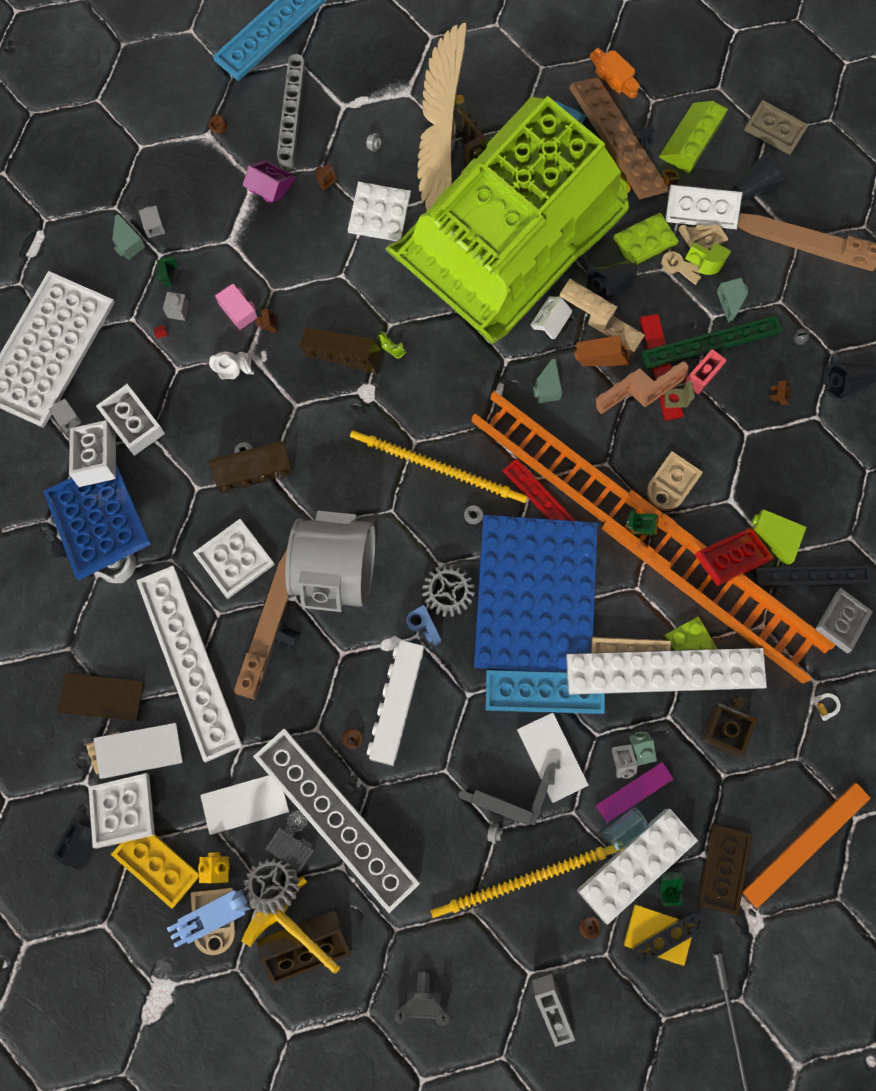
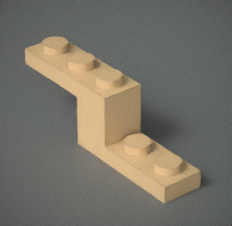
[560,279,645,352]

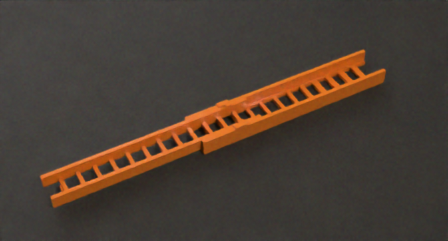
[471,391,835,684]

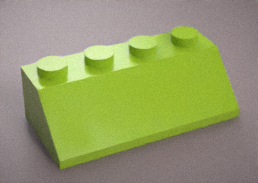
[659,101,728,174]

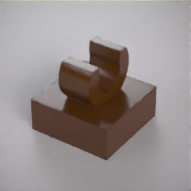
[314,164,337,190]
[255,308,278,333]
[769,381,791,405]

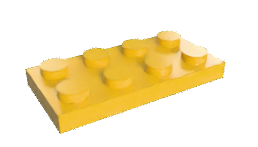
[111,835,199,909]

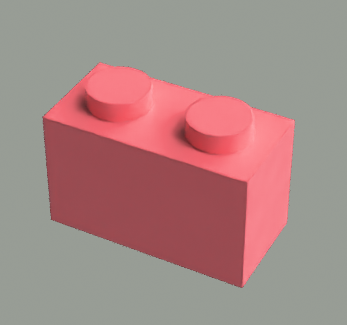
[684,349,727,395]

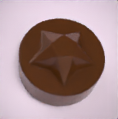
[209,115,227,135]
[661,169,680,186]
[342,729,363,749]
[579,917,601,939]

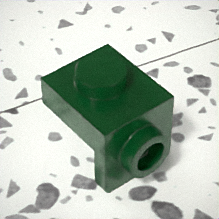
[156,256,178,288]
[627,510,659,535]
[659,872,684,906]

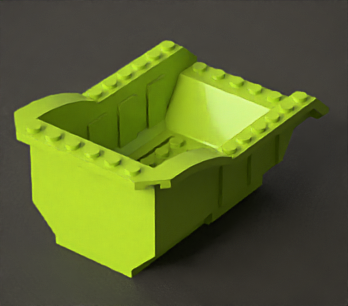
[385,96,629,344]

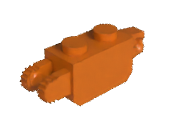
[590,48,639,99]

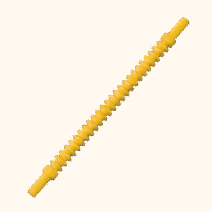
[350,430,528,503]
[431,841,625,918]

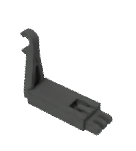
[458,763,561,825]

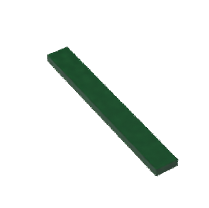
[641,315,783,370]

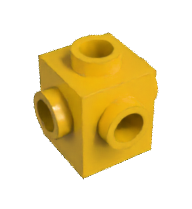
[198,852,230,883]

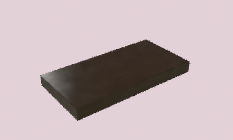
[57,673,144,722]
[696,824,753,916]

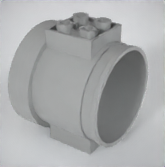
[285,511,375,612]

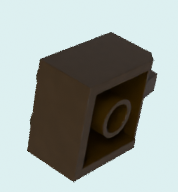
[701,696,757,757]

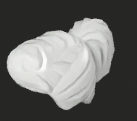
[209,352,254,379]

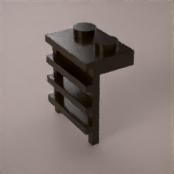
[457,108,490,166]

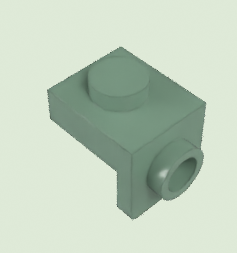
[629,732,657,766]

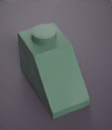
[112,214,145,260]
[717,278,748,323]
[533,359,562,403]

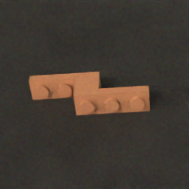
[596,361,688,414]

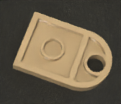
[647,451,703,511]
[191,888,236,955]

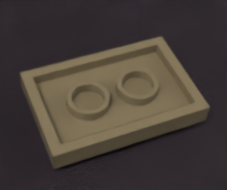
[744,100,808,155]

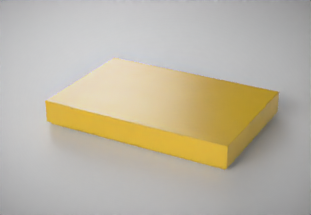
[623,904,695,966]

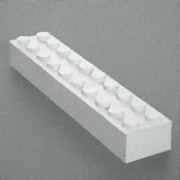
[253,729,420,913]

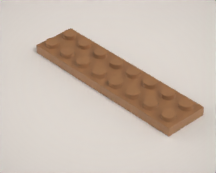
[569,78,668,200]

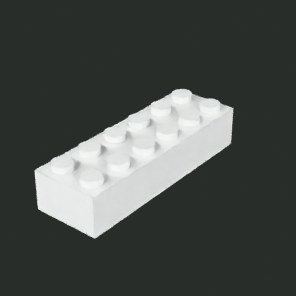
[367,640,424,766]
[577,809,698,925]

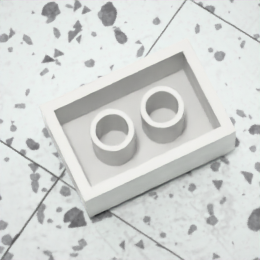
[96,384,165,456]
[69,420,116,487]

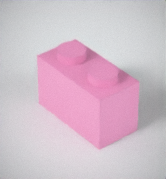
[215,284,257,330]

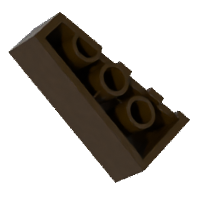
[299,327,384,375]

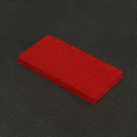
[695,527,774,586]

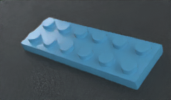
[485,670,605,714]

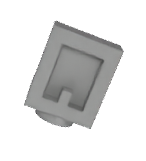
[611,744,637,778]

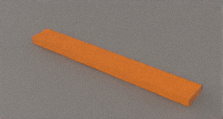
[742,783,871,908]

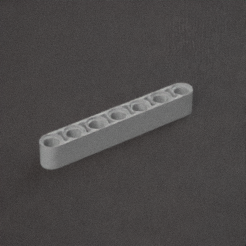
[277,54,306,171]

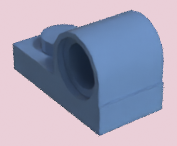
[407,605,441,646]

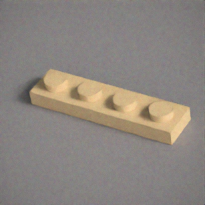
[592,637,671,653]

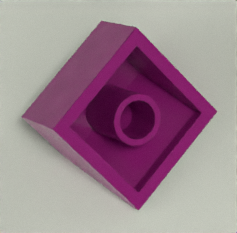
[243,160,295,202]

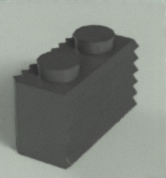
[266,827,315,872]

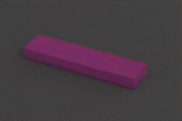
[595,762,673,823]

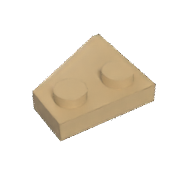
[679,225,728,250]

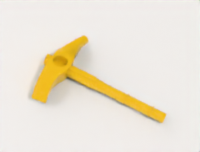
[241,876,340,974]

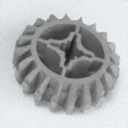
[422,565,474,617]
[243,857,300,915]

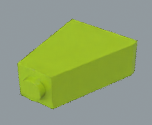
[751,509,806,565]

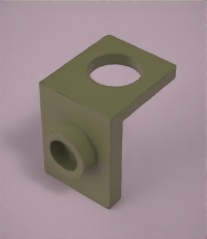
[664,381,694,408]

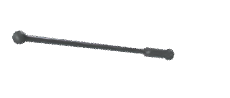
[713,953,749,1091]

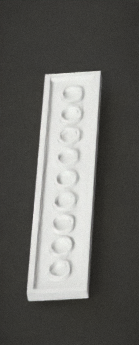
[136,566,243,763]
[566,648,767,695]

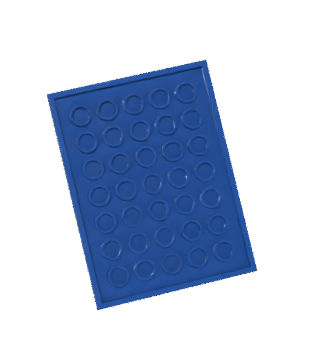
[474,515,598,673]

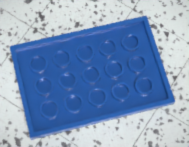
[43,463,151,581]

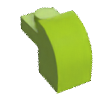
[685,242,731,275]

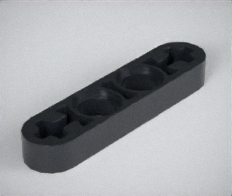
[631,913,704,964]

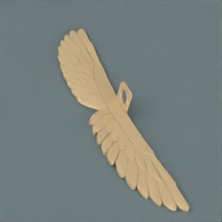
[418,23,467,211]

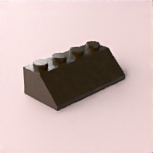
[208,441,293,493]
[257,910,351,985]

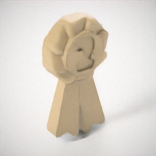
[661,251,701,285]

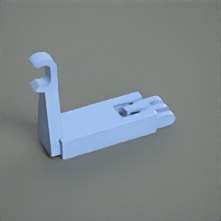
[167,889,251,948]

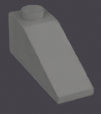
[533,974,575,1047]

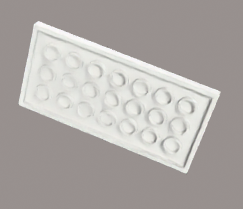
[0,271,115,428]

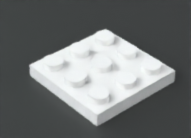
[348,182,411,241]
[193,519,275,599]
[88,773,155,849]

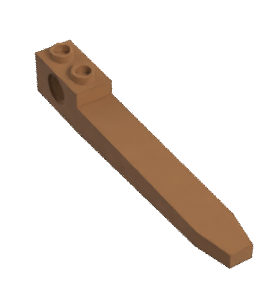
[737,213,876,271]
[234,550,290,700]

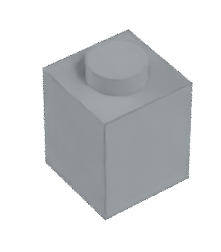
[139,206,165,238]
[163,292,189,321]
[49,399,82,432]

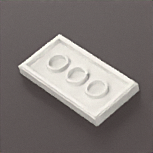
[665,185,742,229]
[517,713,589,803]
[94,723,182,779]
[201,775,289,835]

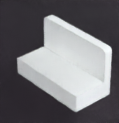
[531,296,572,339]

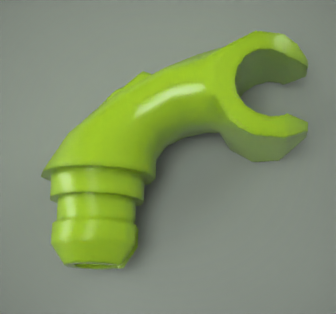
[377,332,407,359]

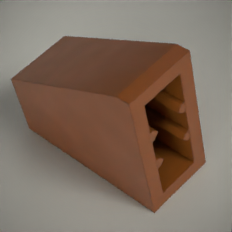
[574,335,630,366]

